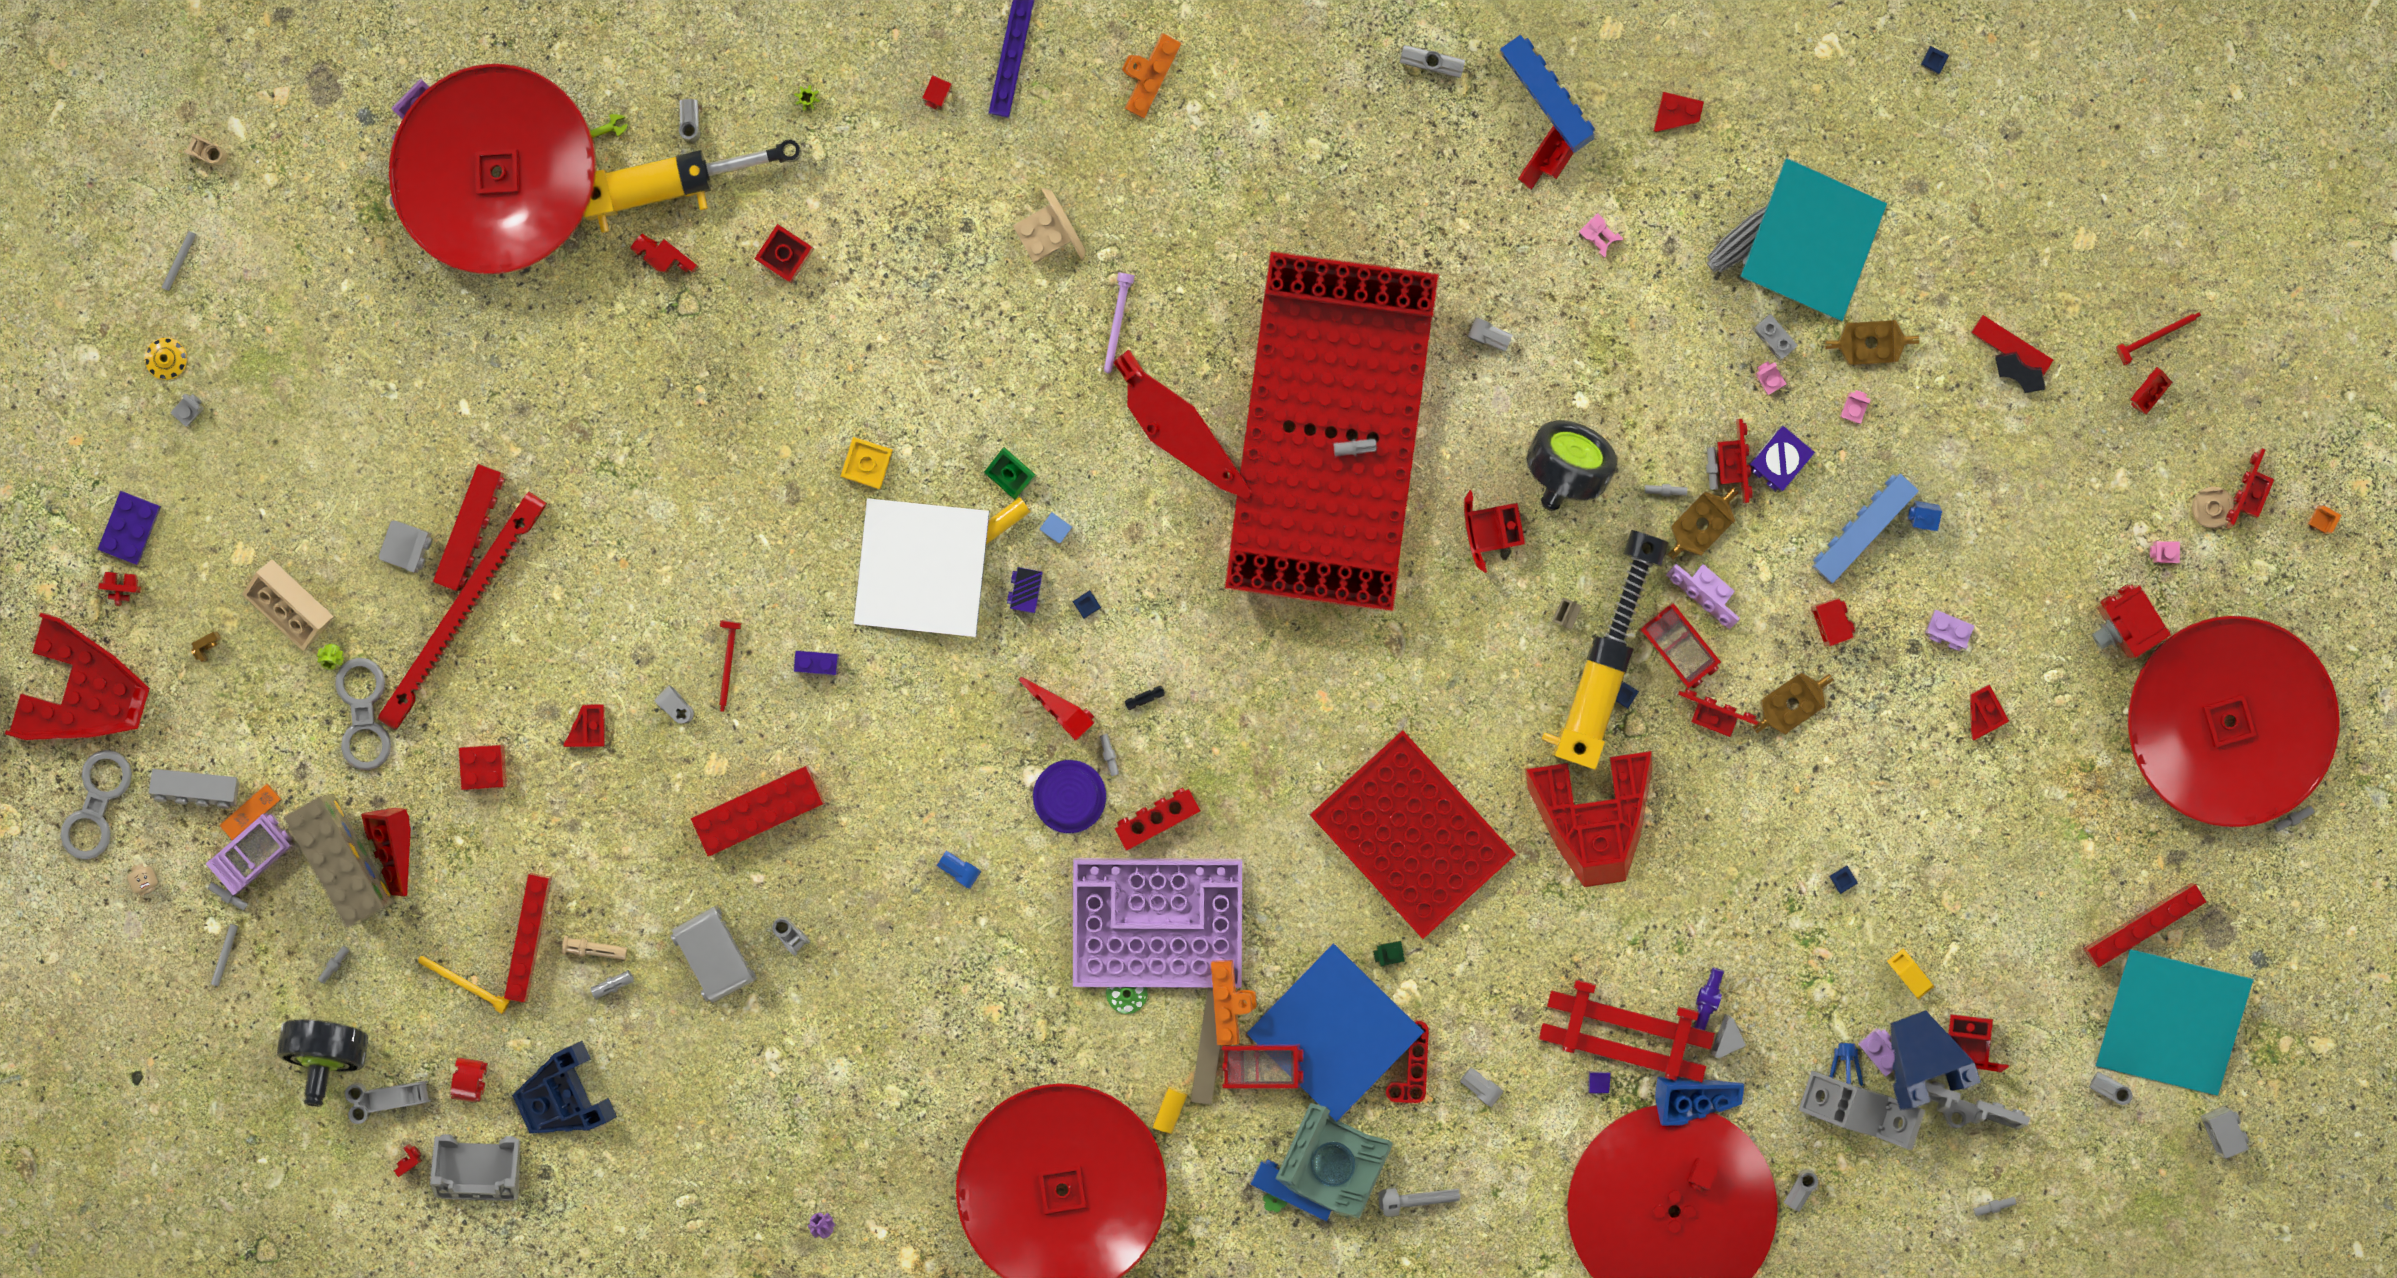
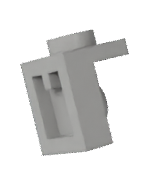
[170,394,204,427]

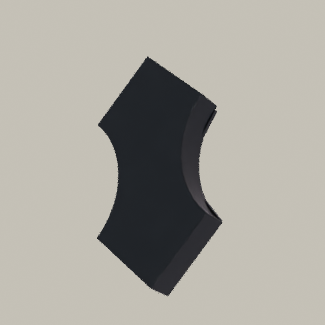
[1995,352,2046,393]

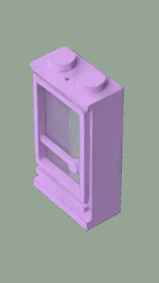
[206,813,294,895]

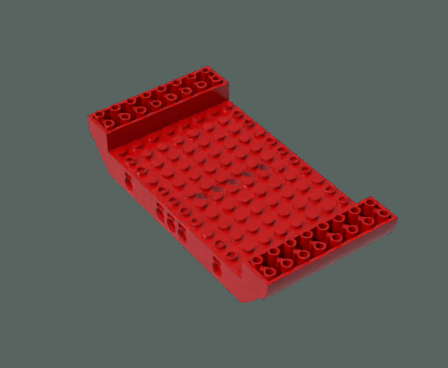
[1225,251,1439,611]

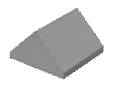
[1711,1014,1746,1058]

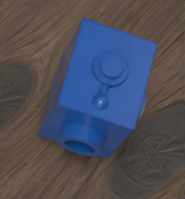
[1908,500,1942,531]

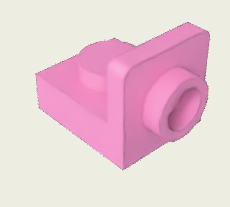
[1755,361,1786,395]
[1840,390,1871,424]
[2149,541,2180,563]

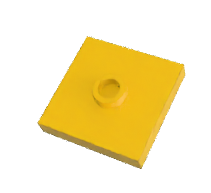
[840,437,893,490]

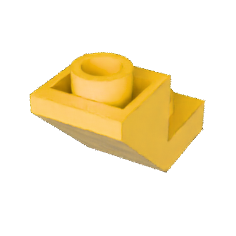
[1887,948,1935,1000]

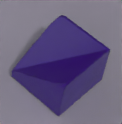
[1588,1071,1611,1094]

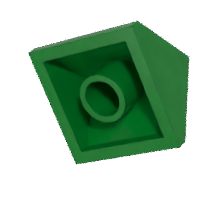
[984,447,1037,500]

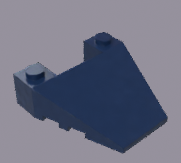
[1890,1010,1981,1110]
[512,1041,617,1133]

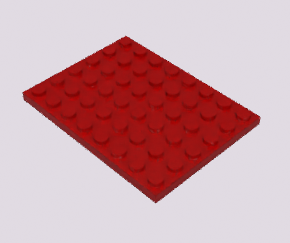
[1309,730,1516,939]

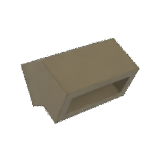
[1552,597,1582,630]

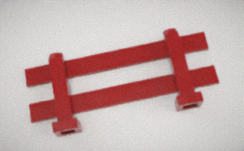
[1539,979,1715,1082]

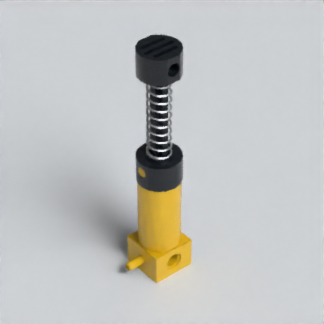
[1542,530,1669,770]

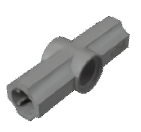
[1399,45,1465,78]

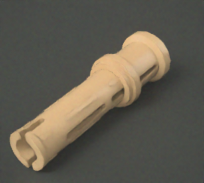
[562,935,627,960]

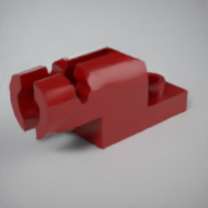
[630,233,699,273]

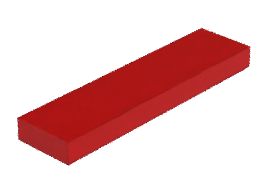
[1971,315,2054,376]

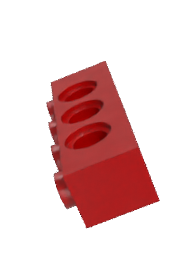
[1114,787,1201,851]

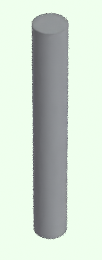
[161,231,197,291]
[211,924,238,986]

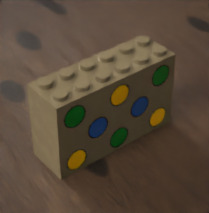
[283,793,396,928]

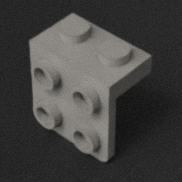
[379,520,432,573]

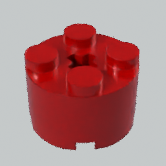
[450,1057,488,1103]

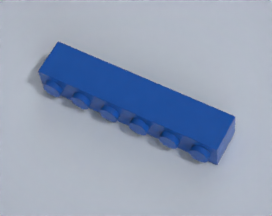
[1500,34,1595,153]

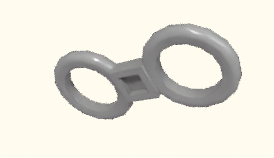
[335,658,391,771]
[60,750,132,860]

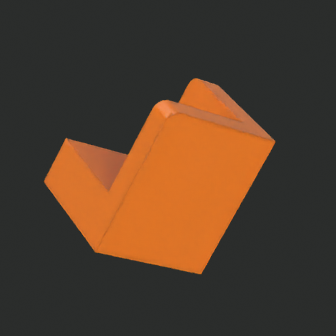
[2308,505,2342,534]

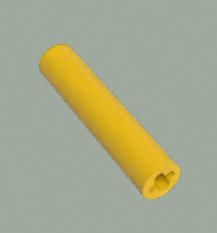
[986,497,1031,545]

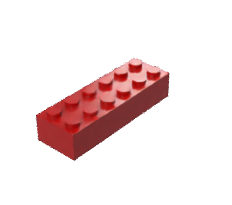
[690,765,825,857]

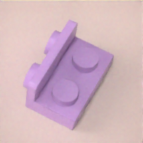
[1925,610,1974,651]
[1858,1028,1895,1077]

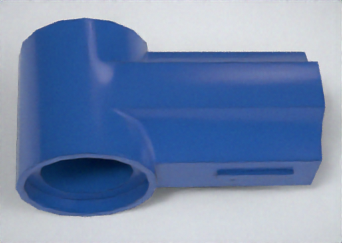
[936,850,982,889]

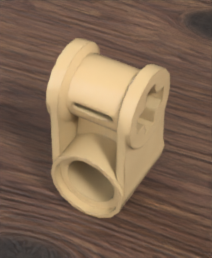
[184,133,227,166]

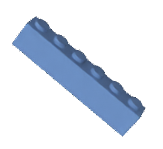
[1812,474,1919,584]

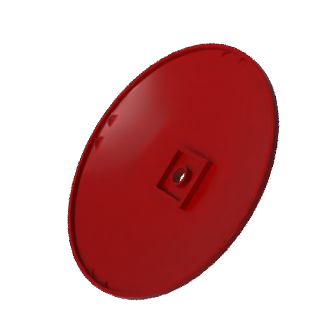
[389,64,596,274]
[2127,616,2340,827]
[956,1083,1167,1278]
[1567,1105,1778,1278]

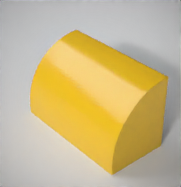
[1152,1086,1188,1134]

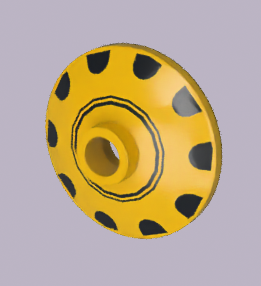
[145,338,187,380]

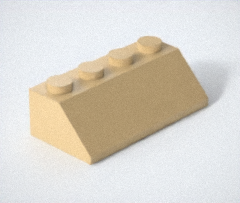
[242,560,334,652]

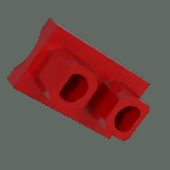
[98,572,141,607]

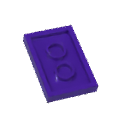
[97,491,161,565]

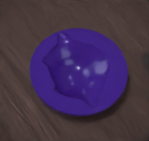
[1033,760,1106,833]

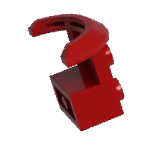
[1464,490,1525,573]
[1948,1014,2009,1072]

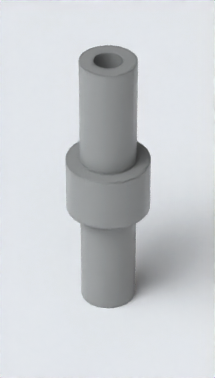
[1706,447,1719,490]
[1644,484,1687,497]
[1100,734,1119,776]
[2273,806,2315,832]
[208,882,248,911]
[318,946,350,984]
[1973,1197,2016,1217]

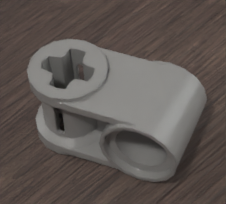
[654,685,694,724]
[772,916,811,956]

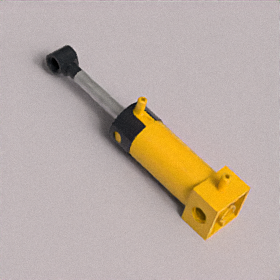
[584,139,802,233]

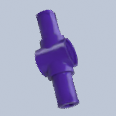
[1693,967,1724,1030]

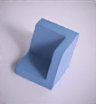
[1040,512,1072,543]

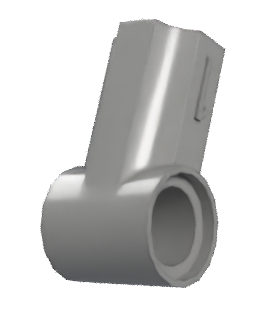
[679,99,701,143]
[1467,317,1513,352]
[1460,1067,1504,1108]
[2089,1071,2133,1105]
[1783,1169,1818,1212]

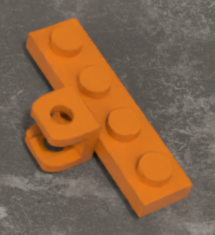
[1122,33,1182,118]
[1211,960,1257,1045]

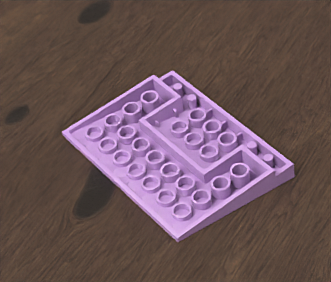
[1073,858,1242,988]

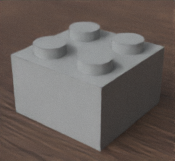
[2200,1106,2249,1159]

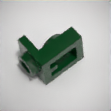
[1373,941,1405,967]

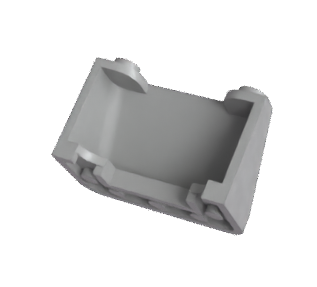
[670,905,758,1003]
[430,1134,520,1201]

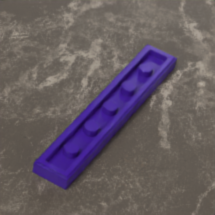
[988,0,1034,118]

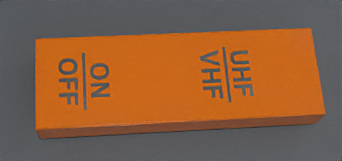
[219,784,282,840]

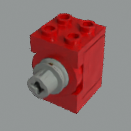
[2092,584,2171,658]

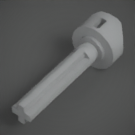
[1378,1188,1460,1217]

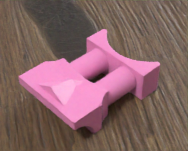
[1579,213,1623,258]

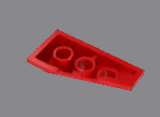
[1018,676,1095,741]
[361,807,411,897]

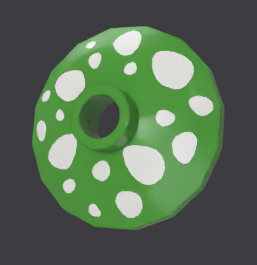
[1106,987,1148,1014]

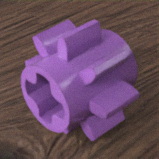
[808,1212,835,1239]

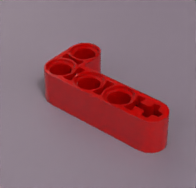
[1385,1019,1429,1103]

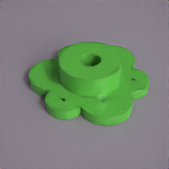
[1263,1193,1287,1212]

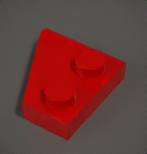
[1653,91,1704,132]
[1970,684,2010,741]
[563,704,605,747]

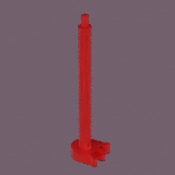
[2116,312,2201,366]
[719,620,742,712]

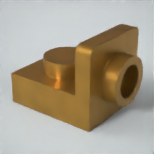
[191,632,221,662]

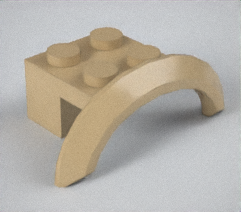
[1013,187,1085,264]

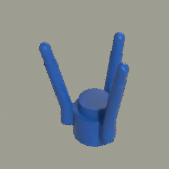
[1829,1043,1863,1086]

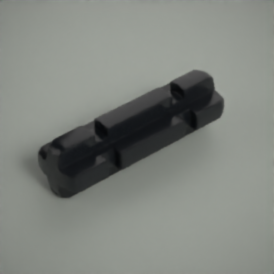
[1125,686,1165,710]

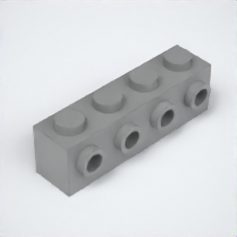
[149,769,240,809]

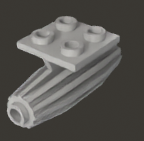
[1706,206,1767,273]

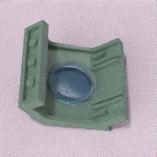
[1276,1103,1393,1219]

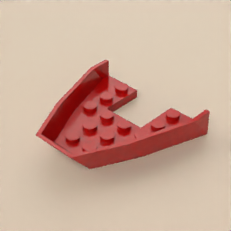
[5,612,150,740]
[1525,751,1652,887]

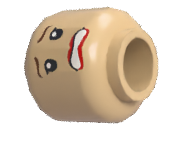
[127,863,158,896]

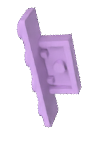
[1666,564,1740,629]

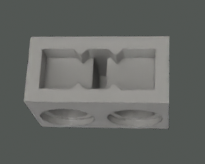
[1752,314,1798,361]

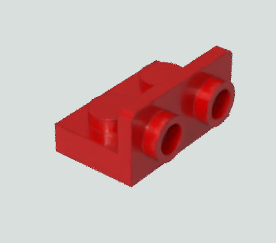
[2130,367,2173,415]

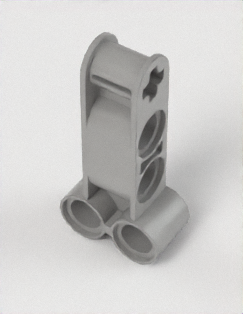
[345,1080,431,1124]

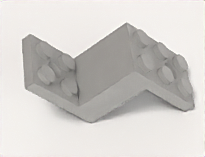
[1799,1071,1925,1150]

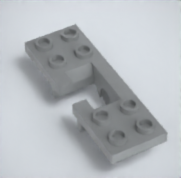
[1924,1081,2030,1130]

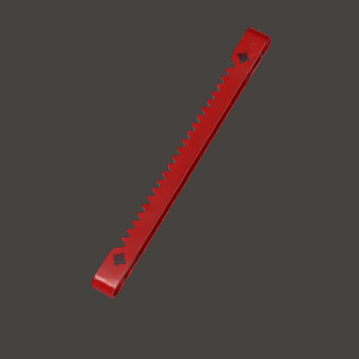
[377,491,547,731]

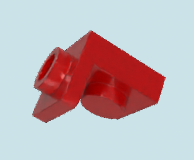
[393,1144,422,1177]

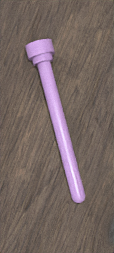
[1104,272,1135,373]

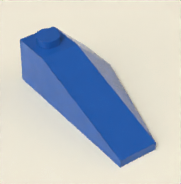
[1655,1077,1745,1125]

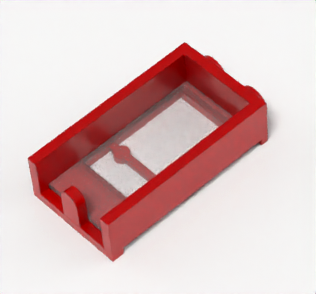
[1639,603,1721,689]
[1222,1044,1304,1088]

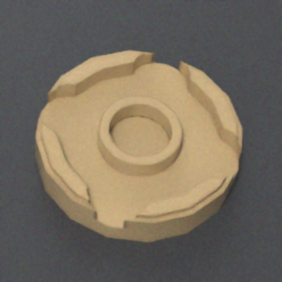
[2191,486,2235,528]

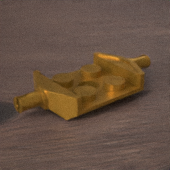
[1825,320,1920,365]
[1667,487,1739,560]
[1752,673,1834,735]

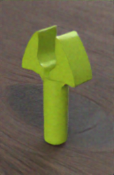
[590,114,629,139]

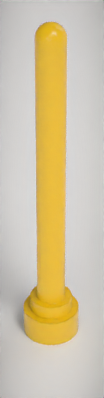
[418,956,511,1014]

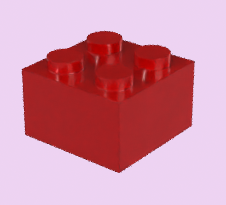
[754,224,814,284]
[1811,598,1855,646]
[459,745,507,790]

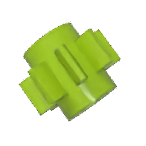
[794,85,820,111]
[317,644,344,670]

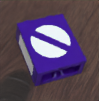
[1748,425,1815,492]

